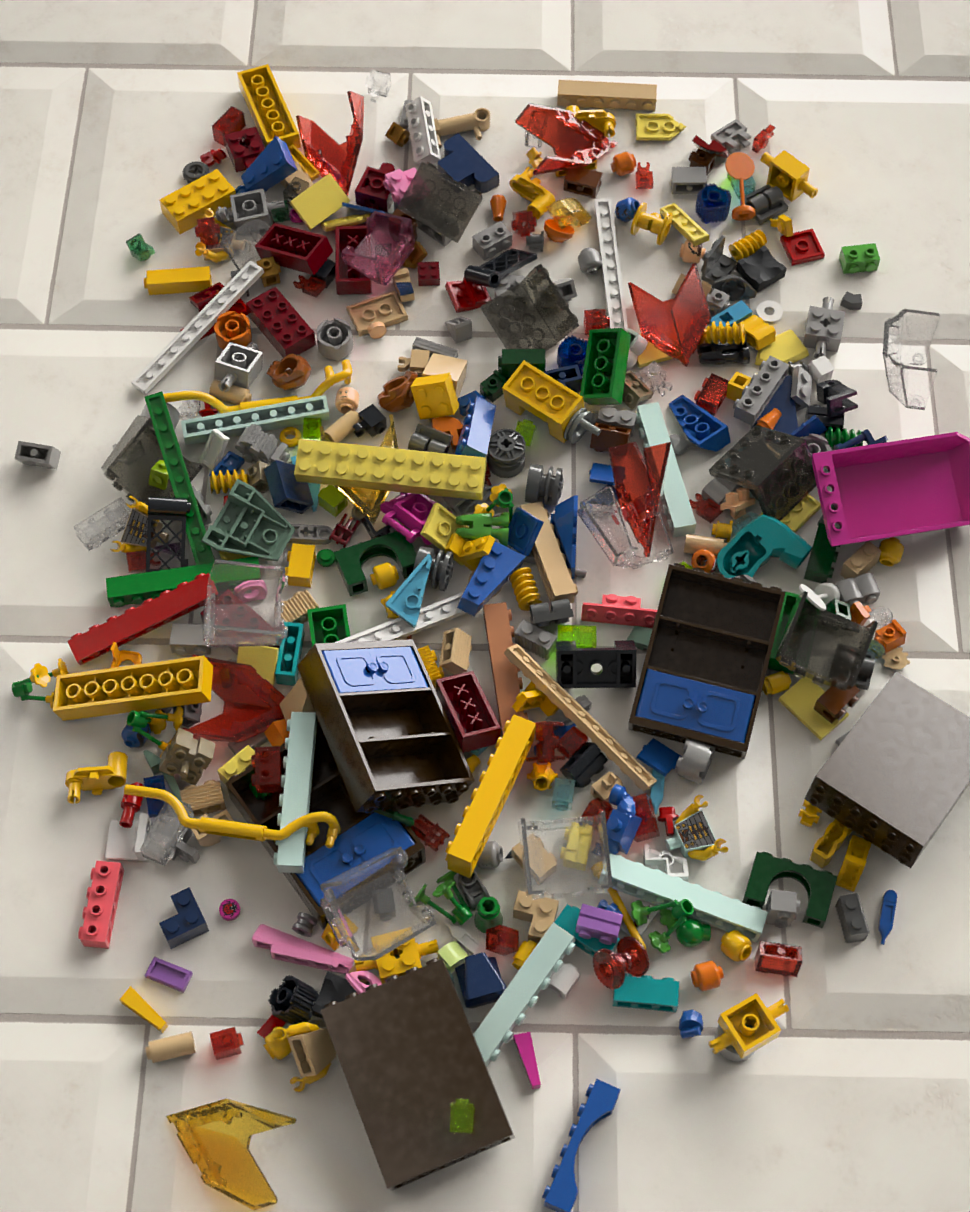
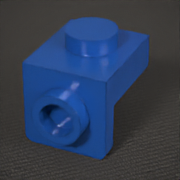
[458,390,487,417]

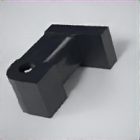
[816,380,858,417]

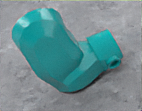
[716,515,812,578]

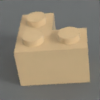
[513,890,559,944]

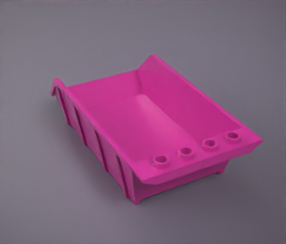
[812,432,970,547]

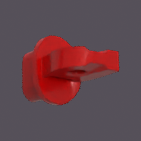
[200,148,227,167]
[199,402,218,417]
[657,806,679,836]

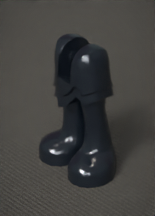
[697,333,750,364]

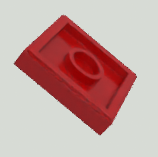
[780,229,825,266]

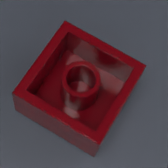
[417,262,440,286]

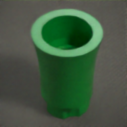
[474,896,503,934]

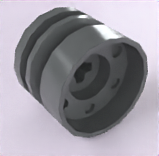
[487,429,526,478]
[525,464,564,507]
[413,546,454,591]

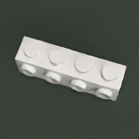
[405,96,441,168]

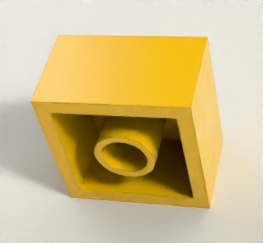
[411,373,459,420]

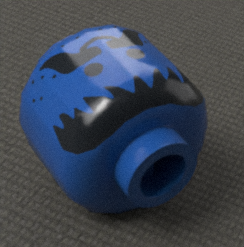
[615,197,640,222]
[121,723,151,748]

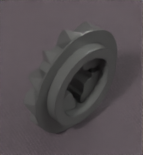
[182,162,210,183]

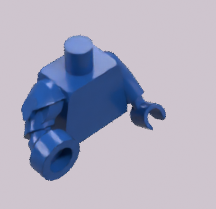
[592,784,642,858]

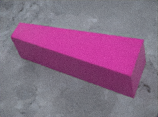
[513,1032,541,1089]

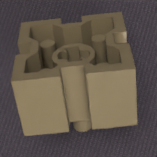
[159,728,216,785]

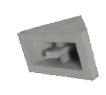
[445,317,472,344]

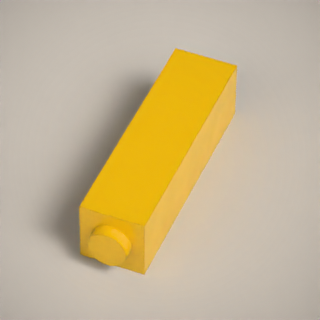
[144,266,212,295]

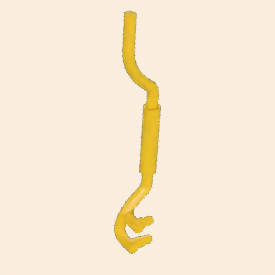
[163,360,352,414]
[124,784,341,848]

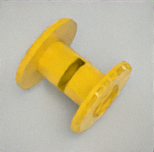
[630,202,673,245]

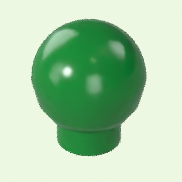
[676,918,711,947]

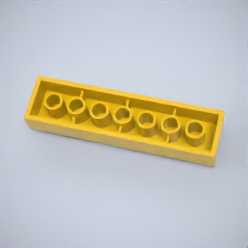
[53,656,213,721]
[445,714,536,878]

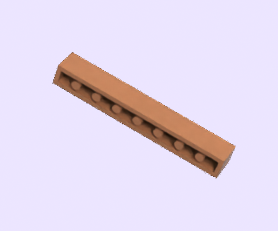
[483,602,528,737]

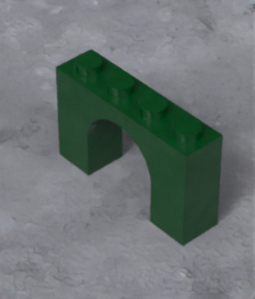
[334,531,417,597]
[742,852,838,928]

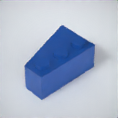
[241,136,297,192]

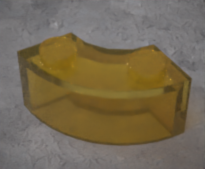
[547,198,592,229]

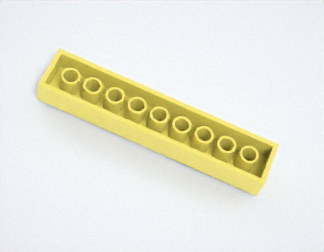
[294,439,486,500]

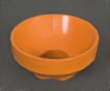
[544,219,575,243]

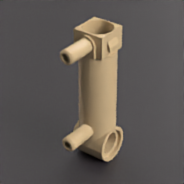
[434,108,490,148]

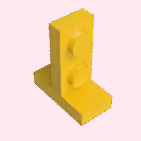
[445,533,495,571]
[512,681,559,716]
[835,835,872,892]

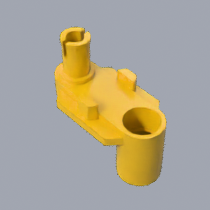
[564,105,616,138]
[509,167,556,219]
[65,751,128,804]

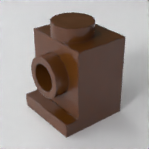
[689,148,716,176]

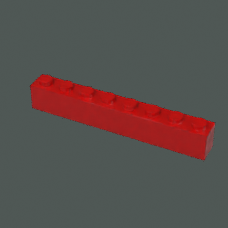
[67,573,220,665]

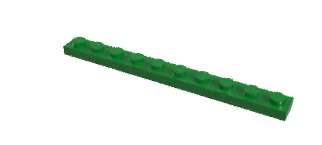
[144,392,215,565]

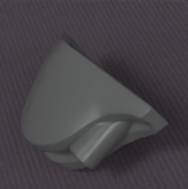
[712,275,757,301]

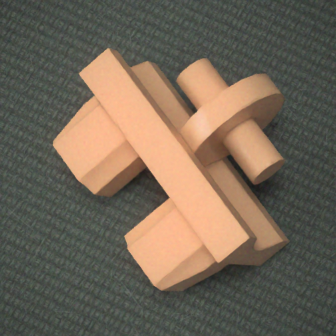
[720,488,755,520]

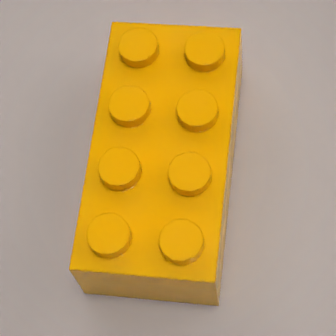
[159,169,236,234]

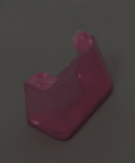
[341,211,415,286]

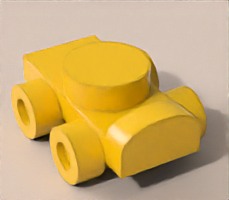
[798,800,822,827]

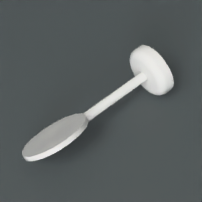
[799,582,840,611]

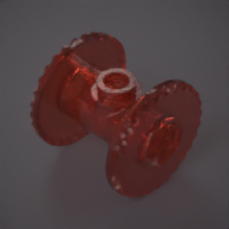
[526,721,566,763]
[592,936,649,989]

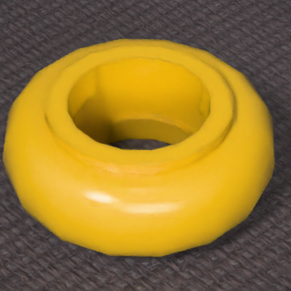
[279,427,302,447]

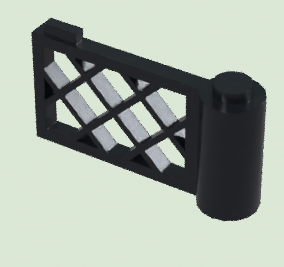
[464,248,537,288]
[146,497,191,572]

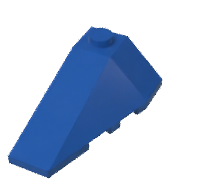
[551,495,578,579]

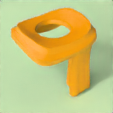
[110,642,142,668]

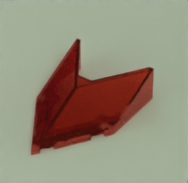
[296,91,364,197]
[515,103,618,175]
[628,263,711,367]
[608,442,671,559]
[182,655,285,743]

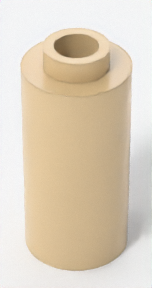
[209,380,252,405]
[323,410,361,443]
[684,534,727,557]
[145,1031,196,1063]

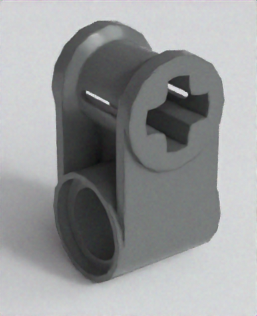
[458,871,490,911]

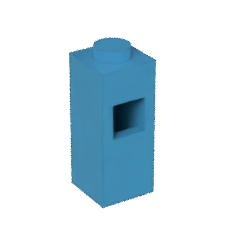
[707,300,753,327]

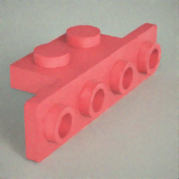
[581,594,657,628]

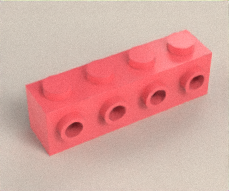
[78,861,124,949]

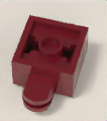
[224,126,265,173]
[355,163,395,213]

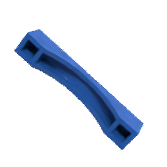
[542,1079,621,1212]

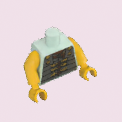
[665,795,728,861]

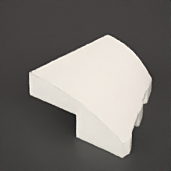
[643,844,689,882]

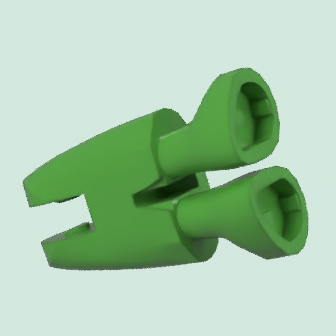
[455,512,509,547]

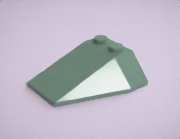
[201,479,296,561]

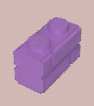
[575,904,623,945]

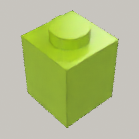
[318,485,348,517]

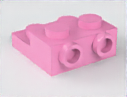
[383,167,431,208]

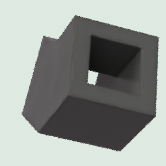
[840,291,862,310]

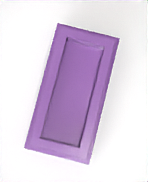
[145,957,193,993]

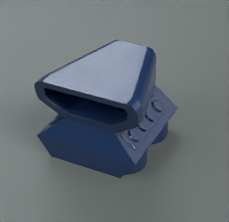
[455,952,507,1009]

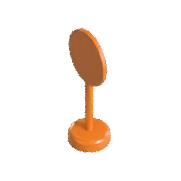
[725,152,756,221]

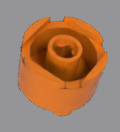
[214,311,252,350]

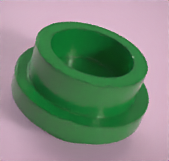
[317,549,335,567]

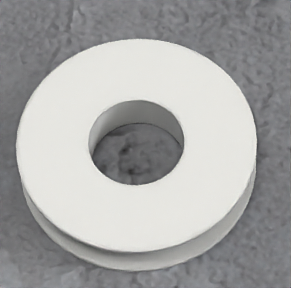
[756,300,783,325]

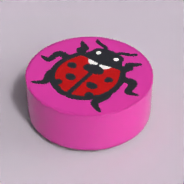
[219,899,240,921]

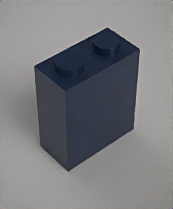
[264,460,314,514]

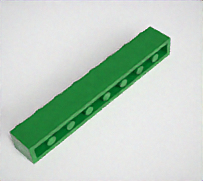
[106,557,262,607]

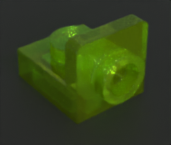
[515,419,537,447]

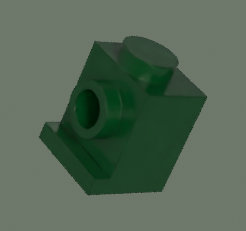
[480,370,508,403]

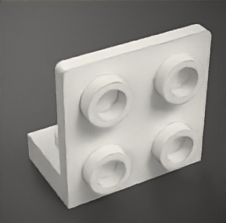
[105,813,152,861]

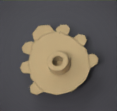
[882,647,910,670]

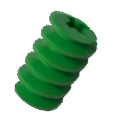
[824,427,863,450]

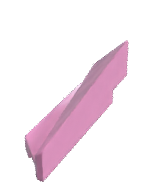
[252,924,354,975]

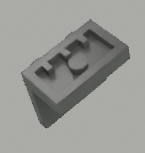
[701,235,737,285]

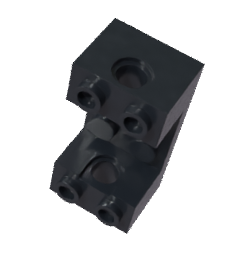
[556,640,637,688]

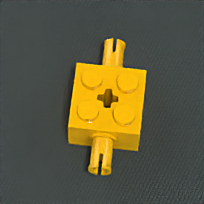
[760,150,818,202]
[354,928,439,984]
[708,993,789,1059]

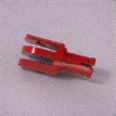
[119,782,144,828]

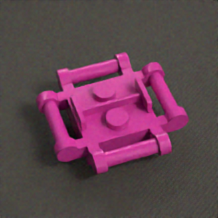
[380,492,452,545]

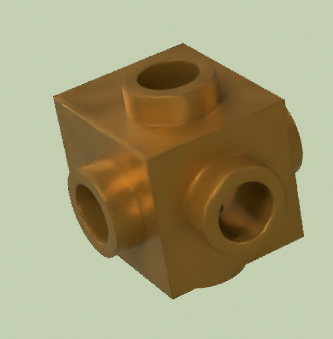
[256,256,281,287]

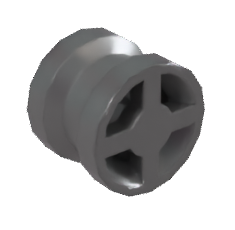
[292,912,318,937]

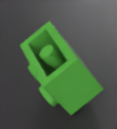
[839,243,880,274]

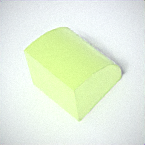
[437,941,469,973]

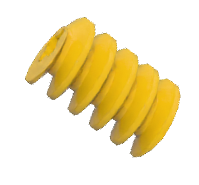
[728,230,767,261]
[706,321,745,345]
[210,469,248,494]
[509,567,542,611]

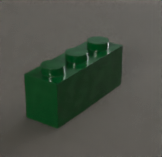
[804,523,841,583]

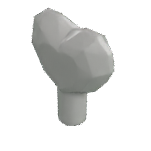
[669,434,697,455]

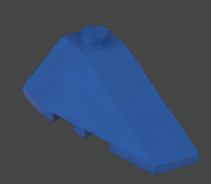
[669,395,731,452]

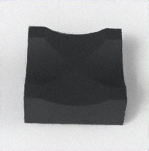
[736,246,786,293]
[311,971,356,1019]

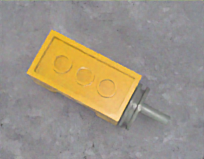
[502,360,601,444]

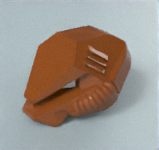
[266,354,312,391]
[377,371,418,412]

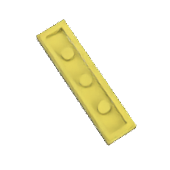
[660,203,709,246]

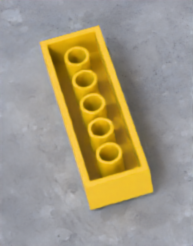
[237,64,301,149]

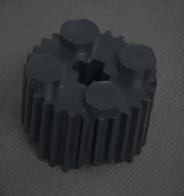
[268,975,318,1025]

